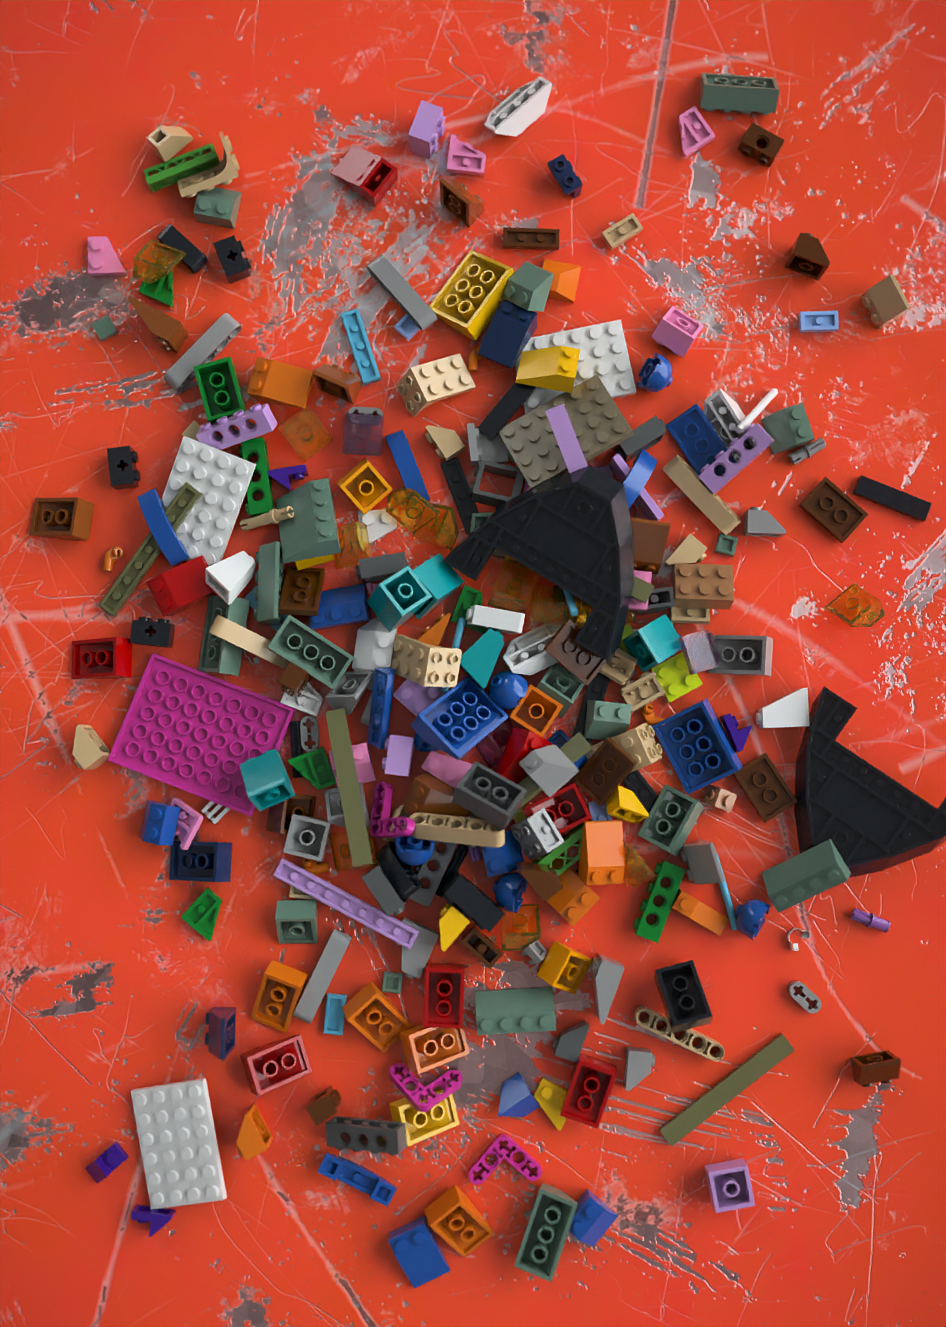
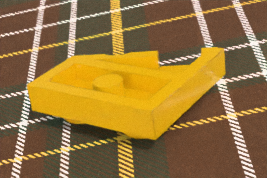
[533,1077,567,1131]

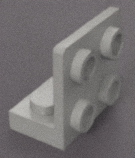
[467,423,508,466]
[510,808,565,860]

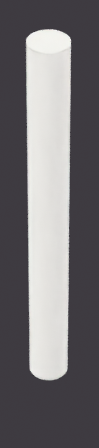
[735,388,778,434]

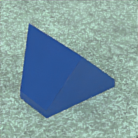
[498,1072,540,1117]

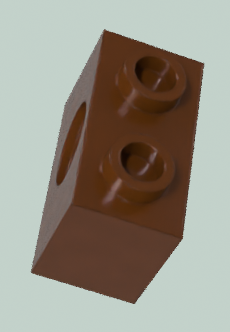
[738,123,785,167]
[278,662,312,697]
[461,925,503,969]
[306,1086,341,1126]

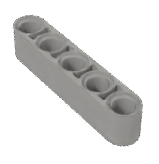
[366,254,437,331]
[164,313,242,392]
[293,929,352,1024]

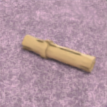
[240,506,294,531]

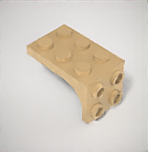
[177,131,240,198]
[397,353,476,417]
[390,634,462,687]
[585,722,662,772]

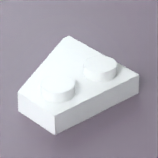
[358,509,398,548]
[280,682,324,717]

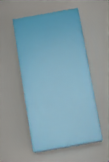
[323,993,347,1035]

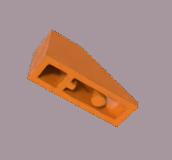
[672,889,729,936]

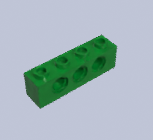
[238,437,274,517]
[632,860,686,943]

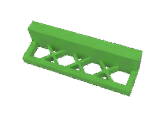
[143,143,220,193]
[531,822,584,875]

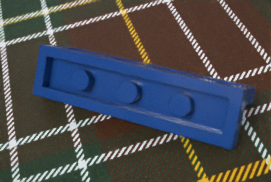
[367,667,395,750]

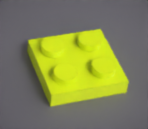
[650,651,703,703]

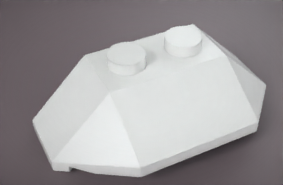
[484,76,552,137]
[704,389,762,462]
[352,617,398,690]
[503,624,562,675]

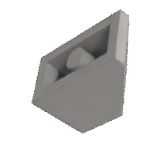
[744,507,786,537]
[623,1046,655,1091]

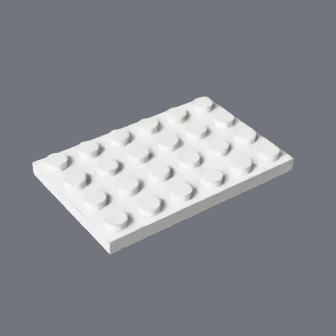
[515,320,637,414]
[161,436,256,566]
[131,1078,227,1209]

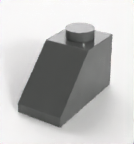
[636,586,675,616]
[551,1020,590,1063]

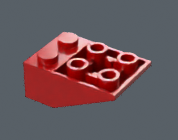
[331,145,398,207]

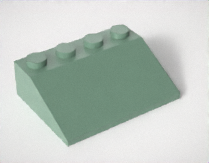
[276,478,341,563]

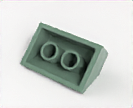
[637,784,705,857]

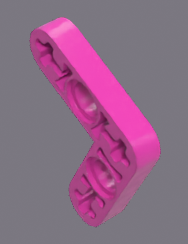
[369,781,415,838]
[389,1063,462,1112]
[469,1134,542,1185]

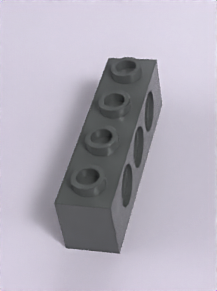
[409,841,458,907]
[326,1116,407,1156]

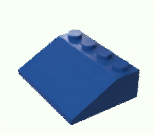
[411,675,509,760]
[652,698,743,795]

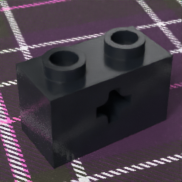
[213,235,252,284]
[107,446,141,490]
[130,617,175,648]

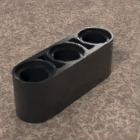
[156,223,209,274]
[375,841,422,899]

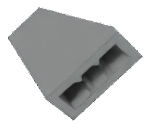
[402,917,439,979]

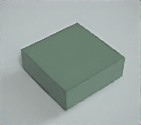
[91,315,118,342]
[714,533,738,557]
[381,971,403,994]

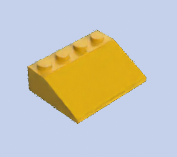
[429,250,515,341]

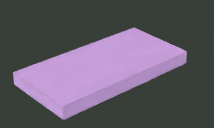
[609,454,664,521]

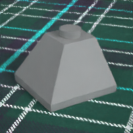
[325,671,374,715]
[519,744,579,797]
[324,782,370,828]

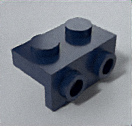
[548,154,582,198]

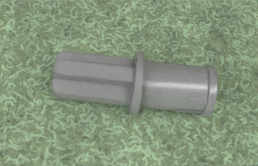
[788,438,826,465]

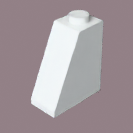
[205,551,256,605]
[466,605,525,634]
[756,688,810,728]

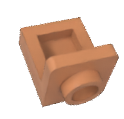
[703,785,737,813]

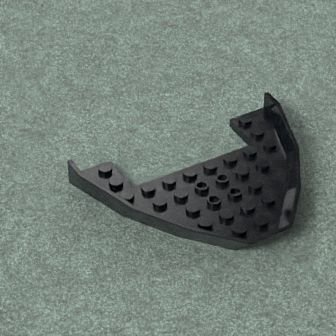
[443,465,634,662]
[794,687,946,878]

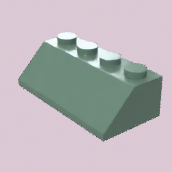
[699,73,780,115]
[254,542,284,625]
[198,596,250,676]
[268,615,354,690]
[762,839,851,913]
[475,987,556,1035]
[514,1183,578,1282]

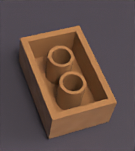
[671,563,734,610]

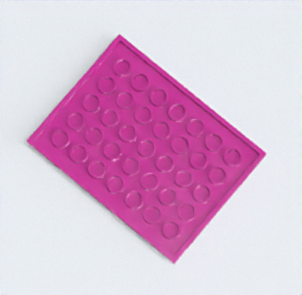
[107,653,296,817]

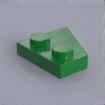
[138,258,174,308]
[450,585,486,634]
[288,746,336,790]
[181,887,222,941]

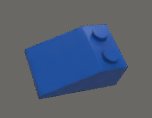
[388,1215,450,1288]

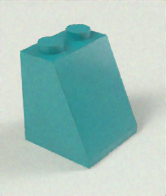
[413,553,464,620]
[367,565,432,632]
[623,614,686,672]
[460,628,504,690]
[240,749,296,811]

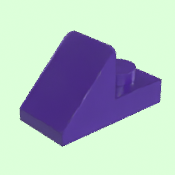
[268,464,309,492]
[720,713,752,752]
[85,1141,129,1183]
[131,1205,176,1237]

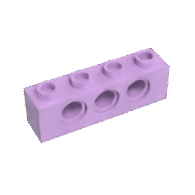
[196,403,278,450]
[698,423,774,494]

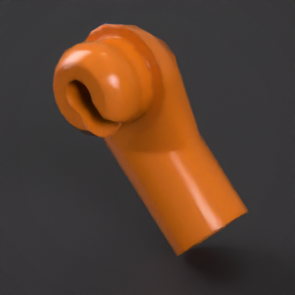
[468,346,483,373]
[103,546,123,572]
[642,704,665,726]
[302,858,330,875]

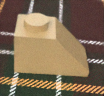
[663,534,707,567]

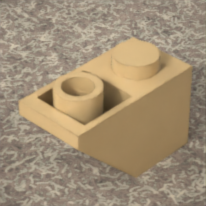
[146,126,193,163]
[424,425,465,462]

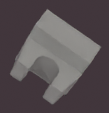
[521,937,548,965]

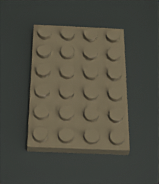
[498,375,634,489]

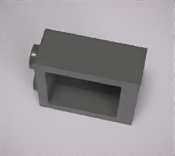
[613,416,667,463]
[469,459,524,507]
[356,552,407,584]
[361,864,407,917]

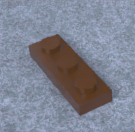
[503,227,560,250]

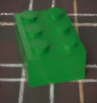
[193,357,247,424]

